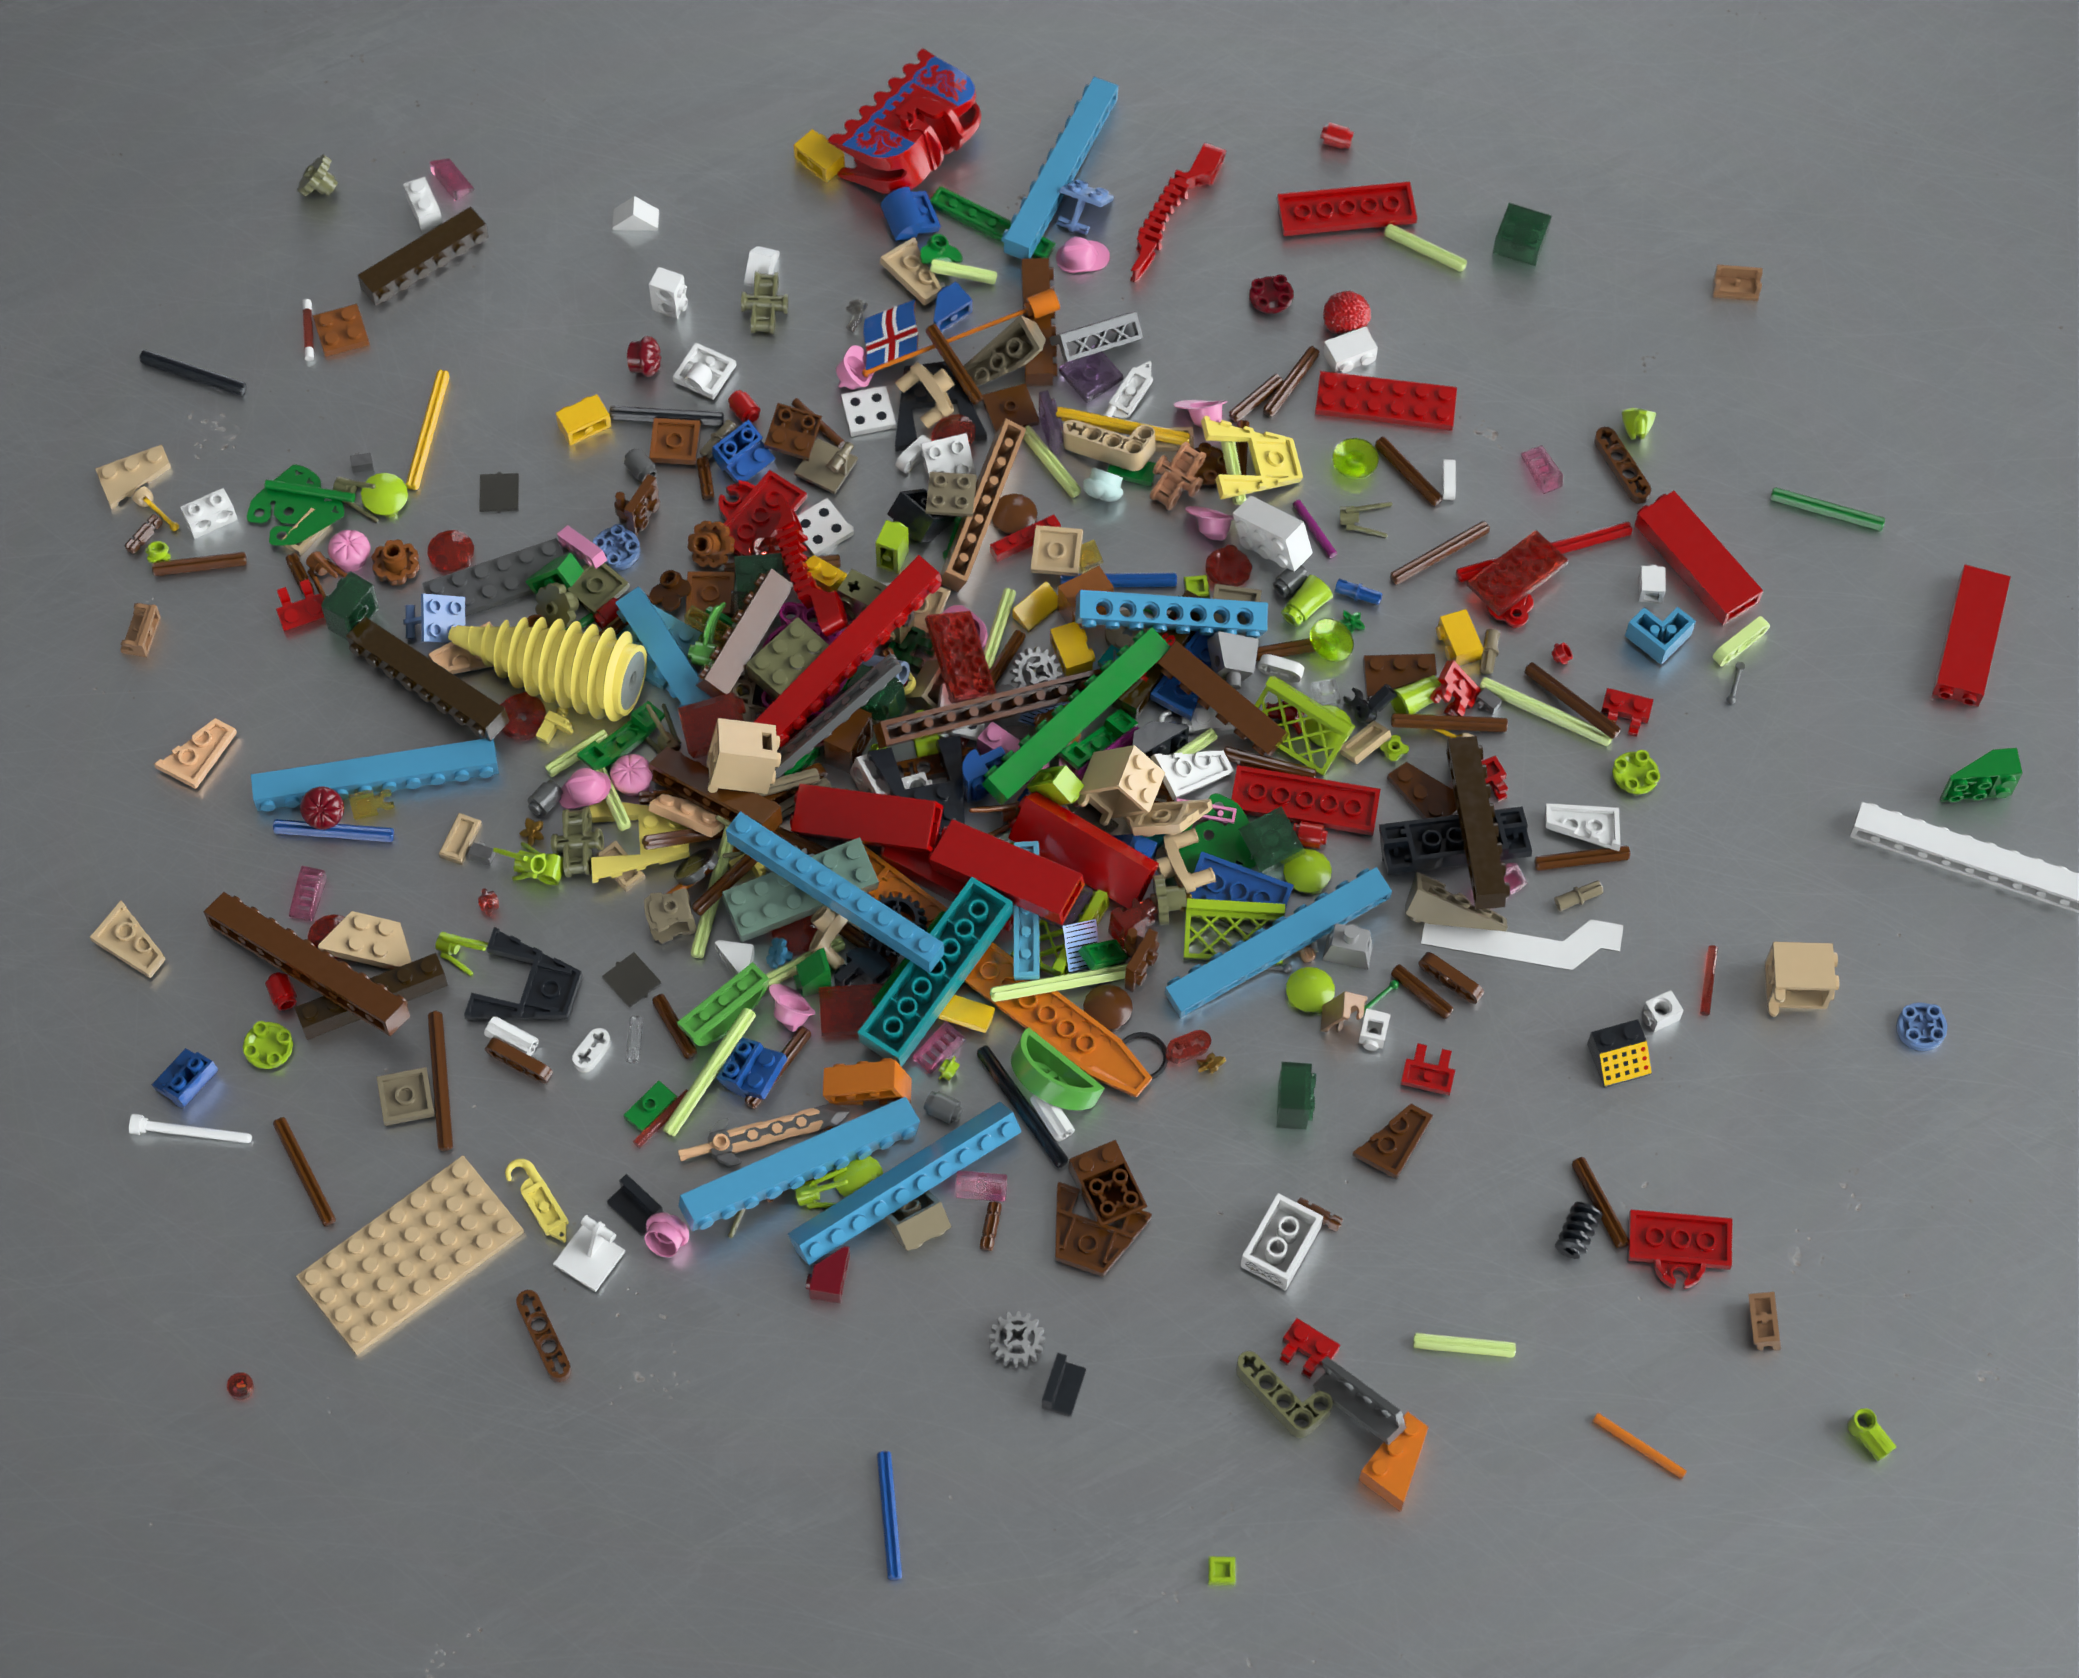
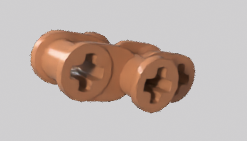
[1150,442,1206,510]

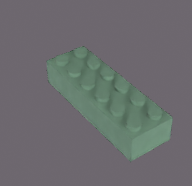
[722,837,879,943]

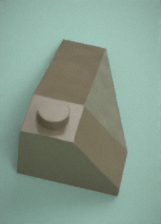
[964,315,1046,387]
[1405,872,1508,931]

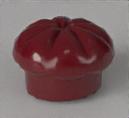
[627,336,661,377]
[300,786,344,830]

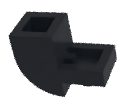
[834,947,891,992]

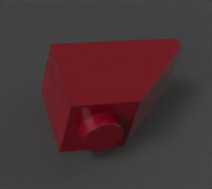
[806,1246,850,1303]

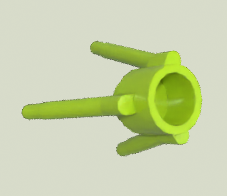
[493,842,546,881]
[435,931,489,976]
[795,1167,848,1210]

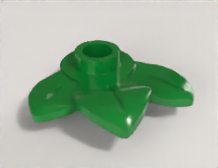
[920,234,963,264]

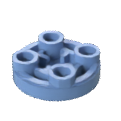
[592,524,640,571]
[1896,1003,1947,1051]

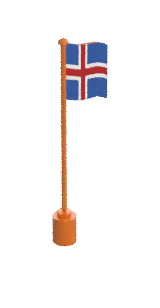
[862,288,1060,377]

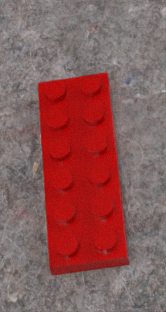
[1277,181,1418,236]
[1315,371,1457,431]
[1231,765,1381,836]

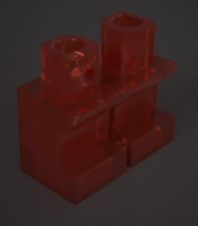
[1108,897,1157,950]

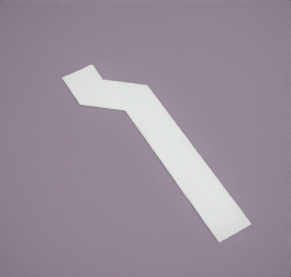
[1421,920,1623,970]

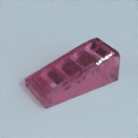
[1521,445,1563,494]
[289,866,327,922]
[912,1021,966,1075]

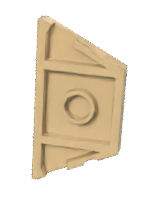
[1123,799,1213,837]
[318,911,412,970]

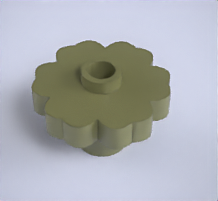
[297,154,338,197]
[535,582,579,628]
[1150,874,1187,925]

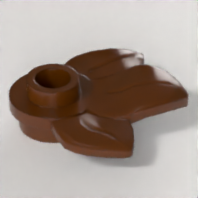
[649,570,691,612]

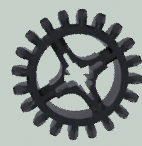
[861,892,928,957]

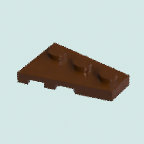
[1363,654,1437,701]
[1387,762,1457,819]
[1352,1104,1433,1180]

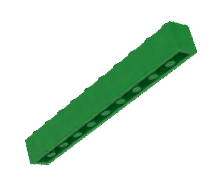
[982,627,1171,806]

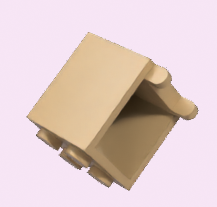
[707,718,781,794]
[1078,745,1165,826]
[1765,942,1839,1017]

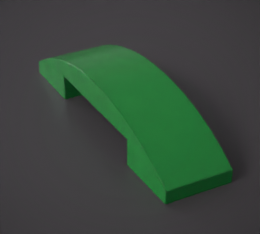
[577,701,665,770]
[1059,709,1138,770]

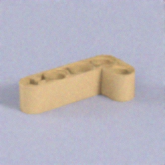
[1062,420,1156,471]

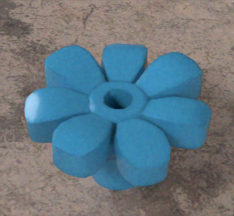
[766,938,793,969]

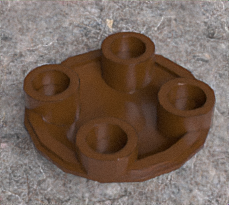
[1188,442,1227,485]
[992,493,1038,534]
[1083,984,1133,1032]

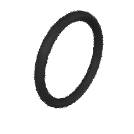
[1122,1032,1169,1079]

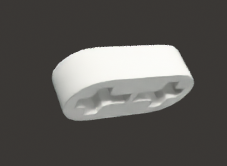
[896,435,931,474]
[1442,459,1456,500]
[1258,654,1304,682]
[572,1028,611,1073]

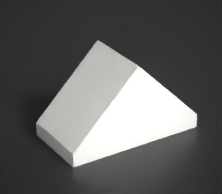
[612,196,659,231]
[744,246,779,287]
[715,940,754,976]

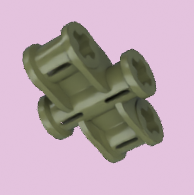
[741,271,788,335]
[551,807,604,878]

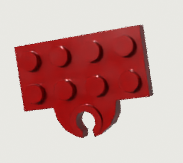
[718,470,807,562]
[1628,1209,1733,1289]

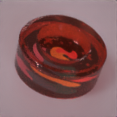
[227,1372,254,1400]

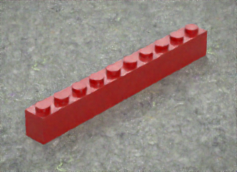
[753,555,942,748]

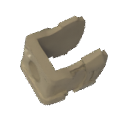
[644,888,697,944]

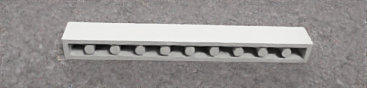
[1850,802,2079,913]

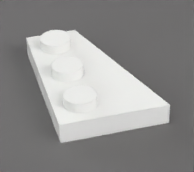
[1151,751,1234,800]
[1545,803,1620,851]

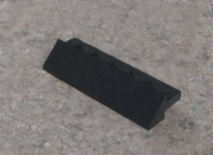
[1379,806,1532,875]

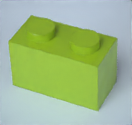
[875,520,909,574]
[1026,765,1085,805]

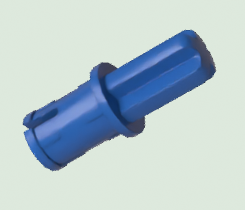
[1335,578,1383,605]

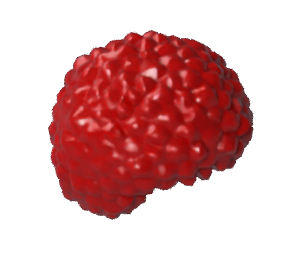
[1323,291,1371,334]

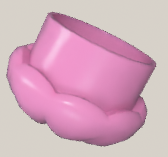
[328,530,371,572]
[610,754,653,797]
[644,1212,689,1257]

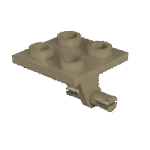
[794,438,858,494]
[926,472,977,517]

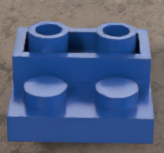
[880,187,941,240]
[712,420,776,483]
[962,746,1006,803]
[717,1037,788,1100]
[151,1048,218,1109]

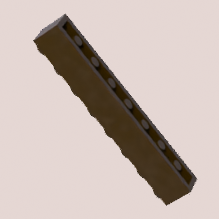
[346,617,510,741]
[1446,736,1510,910]

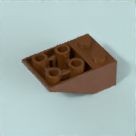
[1068,1140,1148,1227]

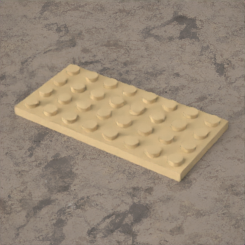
[296,1155,524,1356]

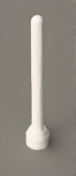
[129,1114,252,1143]

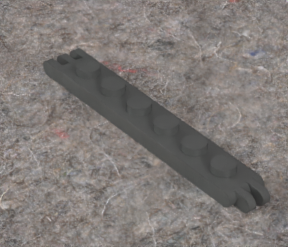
[775,654,902,778]

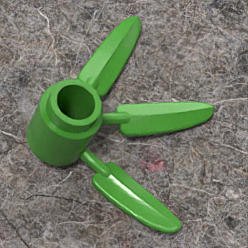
[687,602,726,666]

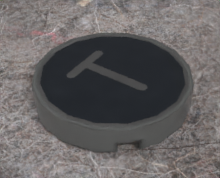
[674,847,719,886]

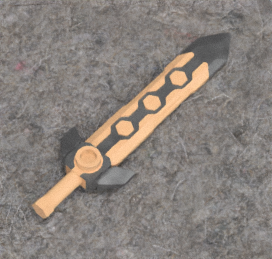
[678,1103,850,1167]

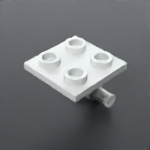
[553,1215,625,1292]

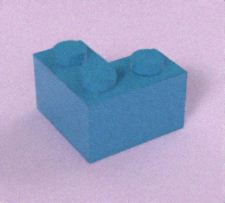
[1625,607,1696,665]

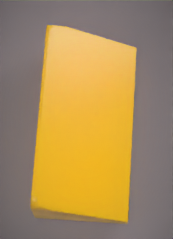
[1012,582,1058,632]
[938,995,995,1033]

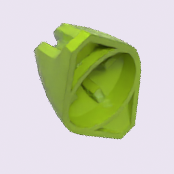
[1621,408,1656,440]

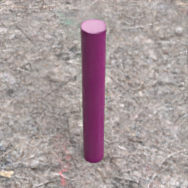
[1292,500,1337,558]

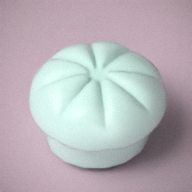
[1083,467,1123,502]

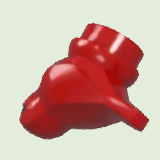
[1266,701,1305,735]

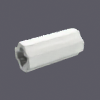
[484,1016,539,1056]
[1030,1095,1075,1142]

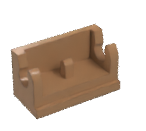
[1713,265,1763,301]
[120,603,161,657]
[1321,991,1367,1033]
[1749,1292,1781,1351]

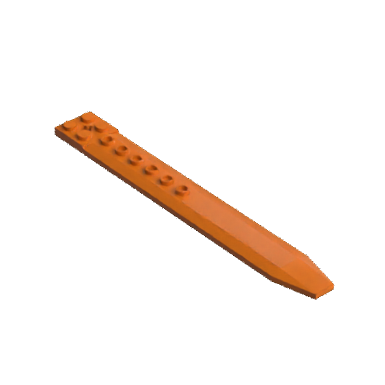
[864,845,1152,1098]

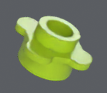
[145,541,171,563]
[1380,735,1409,761]
[938,1056,960,1081]

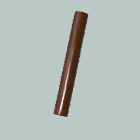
[791,398,845,448]

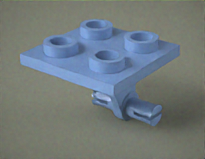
[1057,180,1114,235]
[403,594,465,644]

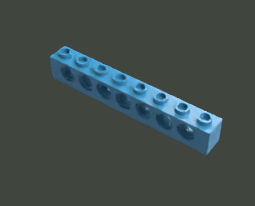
[1075,590,1268,638]

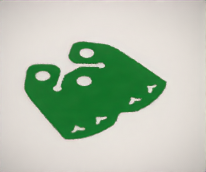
[247,465,345,546]
[1165,793,1267,874]

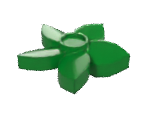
[1337,610,1365,636]

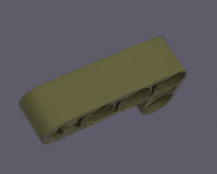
[1236,1351,1333,1438]

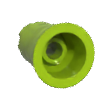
[1281,575,1333,627]
[1391,675,1441,714]

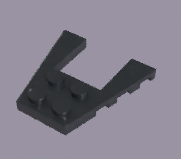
[895,361,987,452]
[867,735,965,832]
[464,927,582,1019]

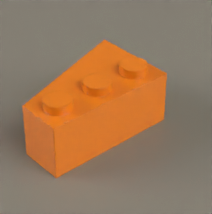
[823,1058,912,1106]
[1359,1411,1429,1511]

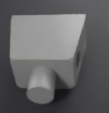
[1207,631,1258,690]
[1322,924,1373,970]

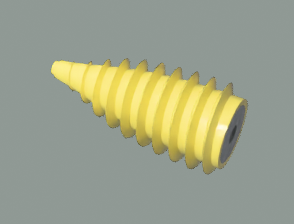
[448,617,647,722]

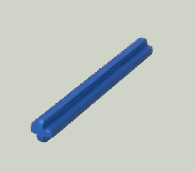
[1060,573,1177,587]
[273,819,394,842]
[877,1451,902,1580]

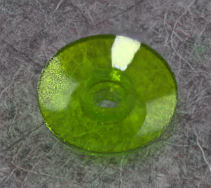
[1332,438,1379,479]
[1310,618,1354,662]

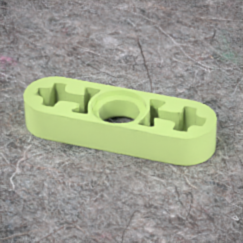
[1712,616,1770,666]

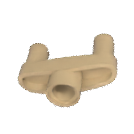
[895,362,955,428]
[1155,828,1216,894]
[809,906,863,970]

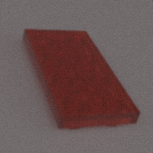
[1467,530,1569,616]
[925,611,997,704]
[819,983,885,1036]

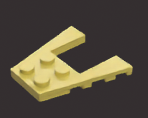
[1201,416,1303,499]
[589,799,690,883]

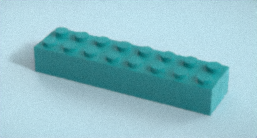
[858,877,1014,1067]

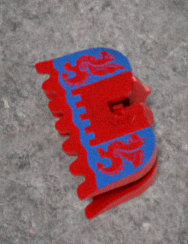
[828,48,981,194]

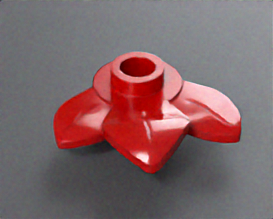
[1486,586,1534,628]

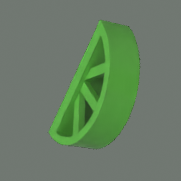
[677,962,769,1046]
[1011,1027,1105,1110]

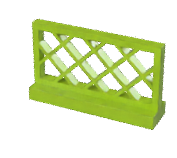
[1255,676,1355,776]
[1010,887,1110,976]
[1184,898,1285,965]

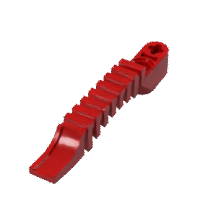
[1130,143,1226,282]
[775,494,849,637]

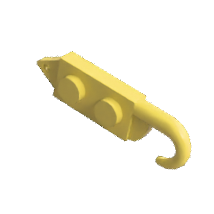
[505,1159,569,1243]

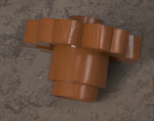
[687,521,735,568]
[371,539,420,585]

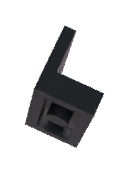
[607,1174,663,1236]
[1041,1352,1086,1417]

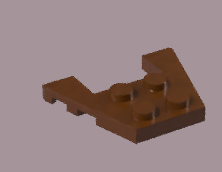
[1055,1182,1152,1277]

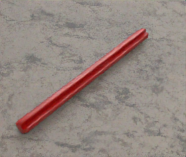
[1456,522,1633,582]

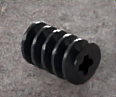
[1555,1202,1603,1259]

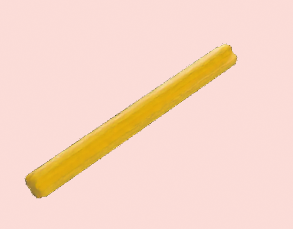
[406,370,449,490]
[1055,406,1191,445]

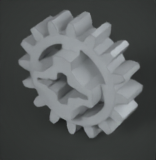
[1009,647,1062,689]
[989,1311,1045,1368]

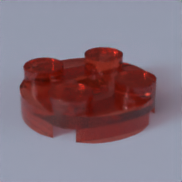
[500,692,547,740]

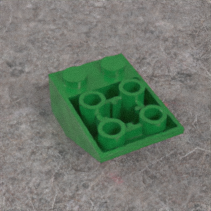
[1940,748,2023,802]

